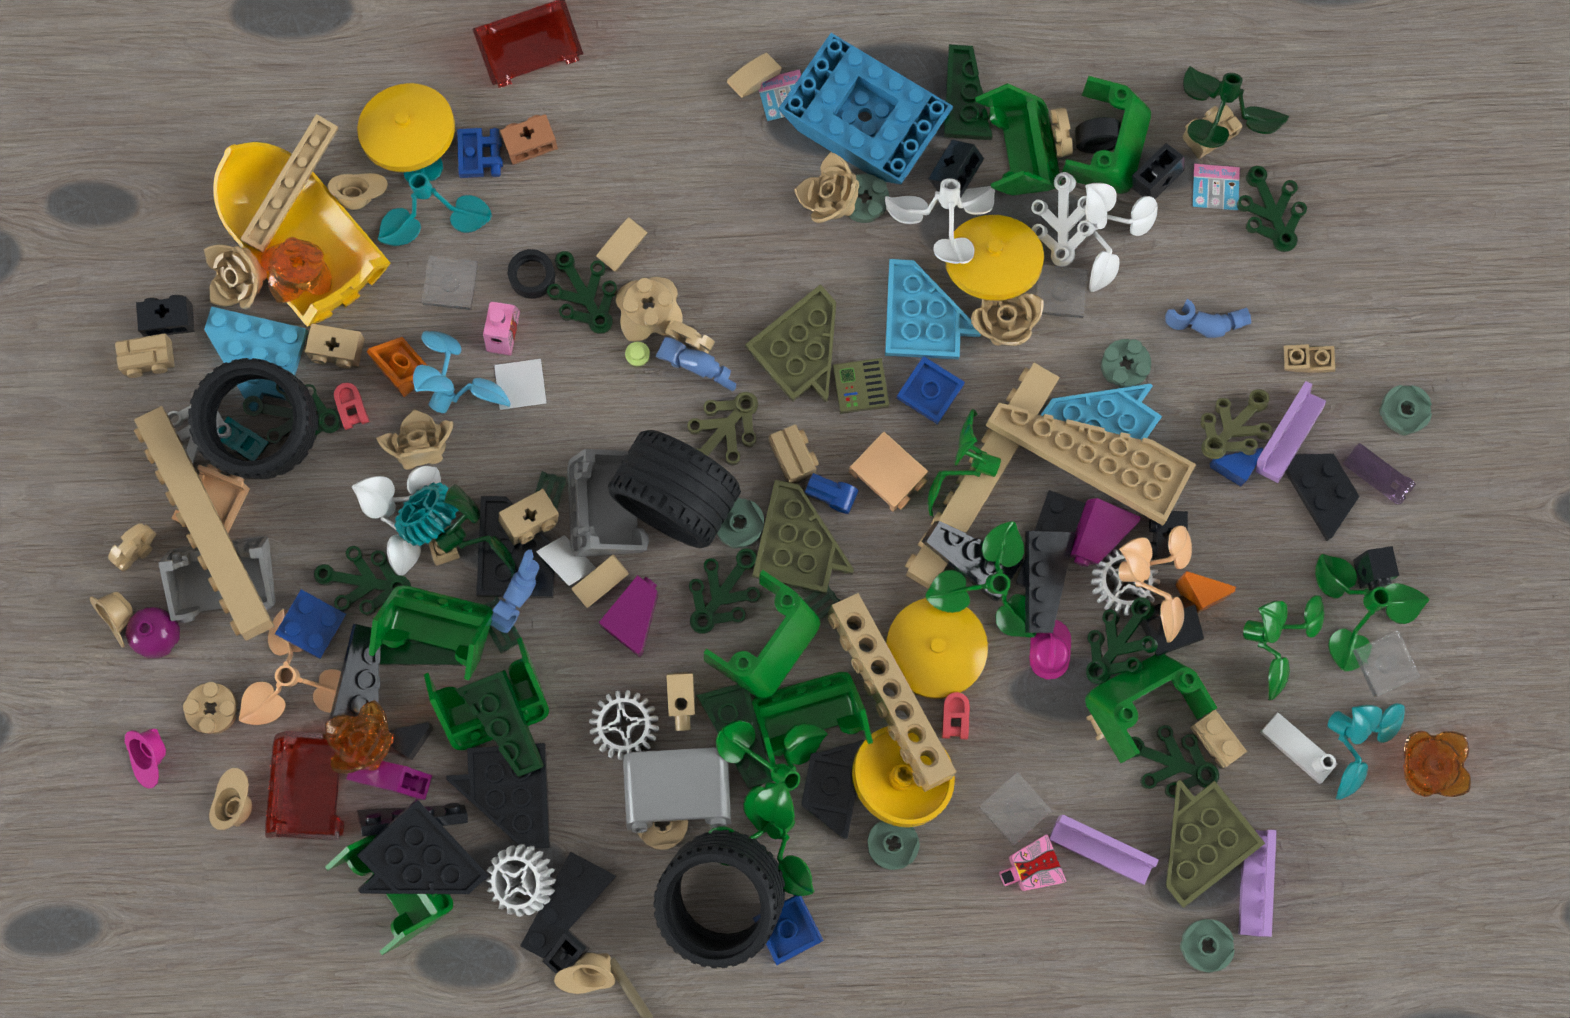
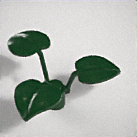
[1183,66,1289,148]
[435,484,515,577]

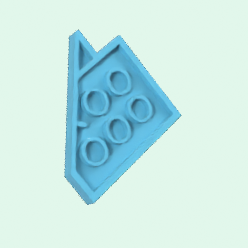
[885,259,981,360]
[204,306,308,411]
[1041,384,1162,440]

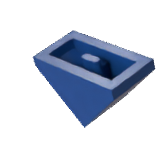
[1209,447,1264,487]

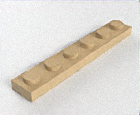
[241,114,338,253]

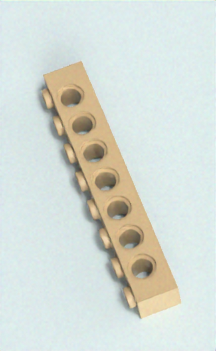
[827,593,956,792]

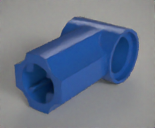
[805,473,859,514]

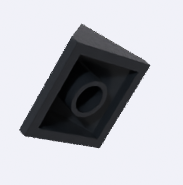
[1140,596,1204,656]

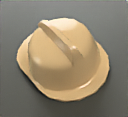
[328,173,388,210]
[90,592,133,648]
[209,768,252,830]
[554,952,615,994]

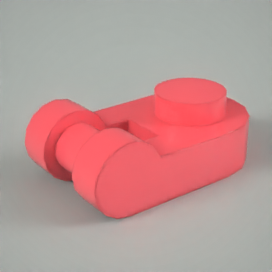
[334,383,370,430]
[942,692,970,740]

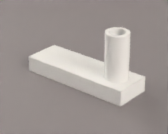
[1260,713,1338,784]

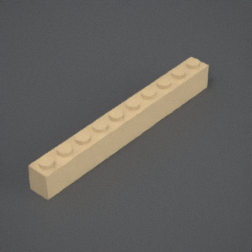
[905,363,1060,589]
[134,406,275,641]

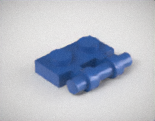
[457,128,503,178]

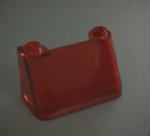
[472,0,584,88]
[265,731,351,841]

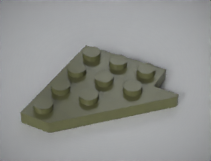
[745,284,836,402]
[752,480,854,594]
[1166,779,1265,908]

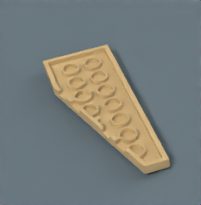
[986,403,1196,525]

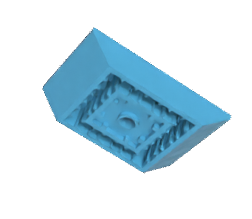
[779,33,953,184]

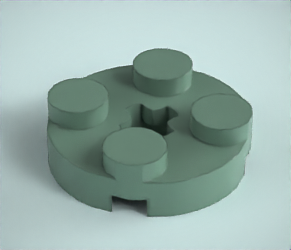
[849,174,889,223]
[1101,339,1151,388]
[1379,385,1432,436]
[717,498,764,549]
[867,821,920,870]
[1180,919,1235,972]

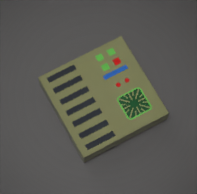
[833,358,889,414]

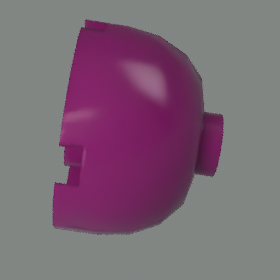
[125,607,180,658]

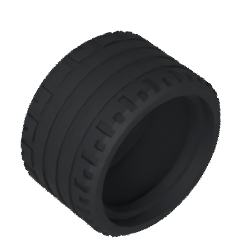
[188,358,318,479]
[608,430,741,548]
[653,830,785,969]

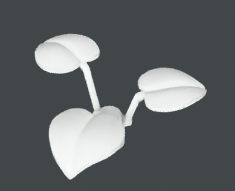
[885,179,995,264]
[1079,183,1158,292]
[352,465,441,576]

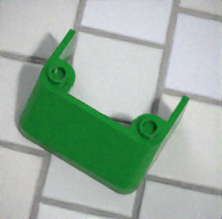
[1062,76,1151,194]
[975,83,1061,196]
[704,570,820,699]
[369,586,493,680]
[423,637,549,750]
[1085,654,1217,764]
[752,672,873,766]
[325,835,453,955]

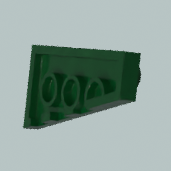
[944,44,993,140]
[379,639,462,666]
[456,670,544,777]
[697,684,773,789]

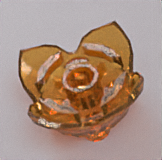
[261,237,332,303]
[325,700,394,773]
[1403,731,1471,797]

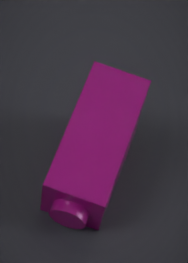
[1070,498,1141,567]
[599,575,658,658]
[346,754,432,800]

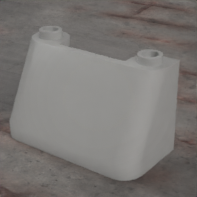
[567,449,649,557]
[158,536,276,623]
[623,748,731,833]

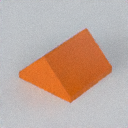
[367,337,428,397]
[1175,571,1236,613]

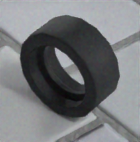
[1075,117,1121,154]
[507,249,555,299]

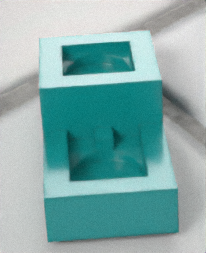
[218,416,269,461]

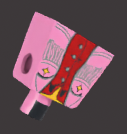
[483,302,520,356]
[999,834,1067,891]

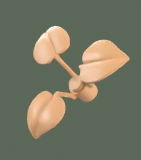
[1119,526,1192,643]
[239,609,341,725]

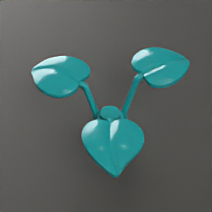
[377,158,492,246]
[1327,703,1405,800]

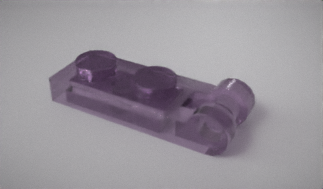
[1342,443,1416,505]

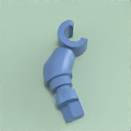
[1165,299,1252,338]
[655,337,736,391]
[491,550,539,633]

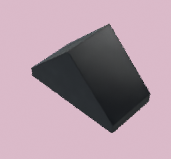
[377,722,433,760]
[542,930,590,974]

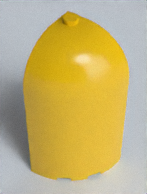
[213,142,391,327]

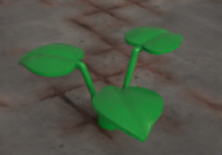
[928,409,1001,517]
[925,521,1036,638]
[1315,554,1429,672]
[1243,595,1325,701]
[716,720,828,831]
[708,782,815,896]

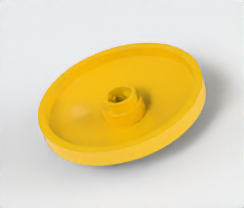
[357,83,455,172]
[945,215,1044,301]
[886,598,988,699]
[852,726,955,827]

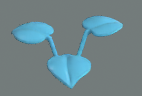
[413,331,510,413]

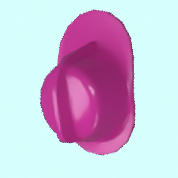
[1029,620,1071,680]
[125,728,166,789]

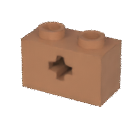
[500,114,558,165]

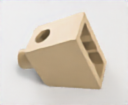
[667,672,695,731]

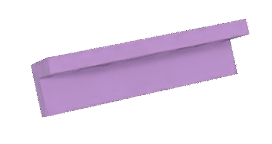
[1255,381,1326,483]
[1049,814,1159,885]
[1238,830,1276,937]

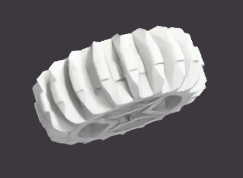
[1091,549,1160,616]
[589,690,659,760]
[485,844,556,917]

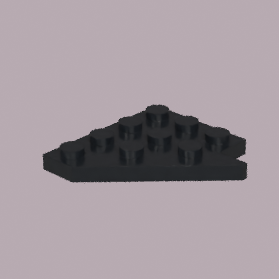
[476,496,556,598]
[446,743,550,849]
[357,799,489,894]

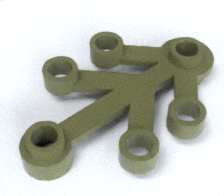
[1200,389,1272,459]
[687,392,758,465]

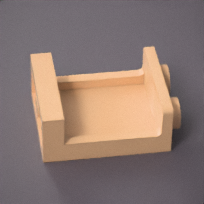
[849,432,928,512]
[171,464,250,533]

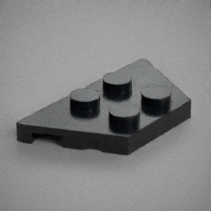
[1285,454,1360,541]
[801,740,865,839]

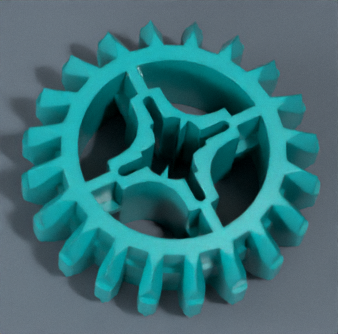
[394,482,458,546]

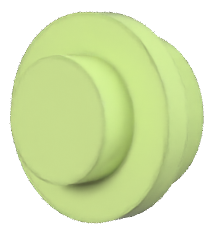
[625,342,650,366]

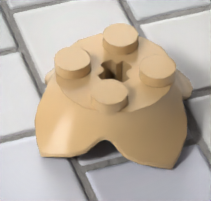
[794,152,859,223]
[204,244,267,309]
[616,277,683,342]
[971,293,1043,346]
[376,409,453,470]

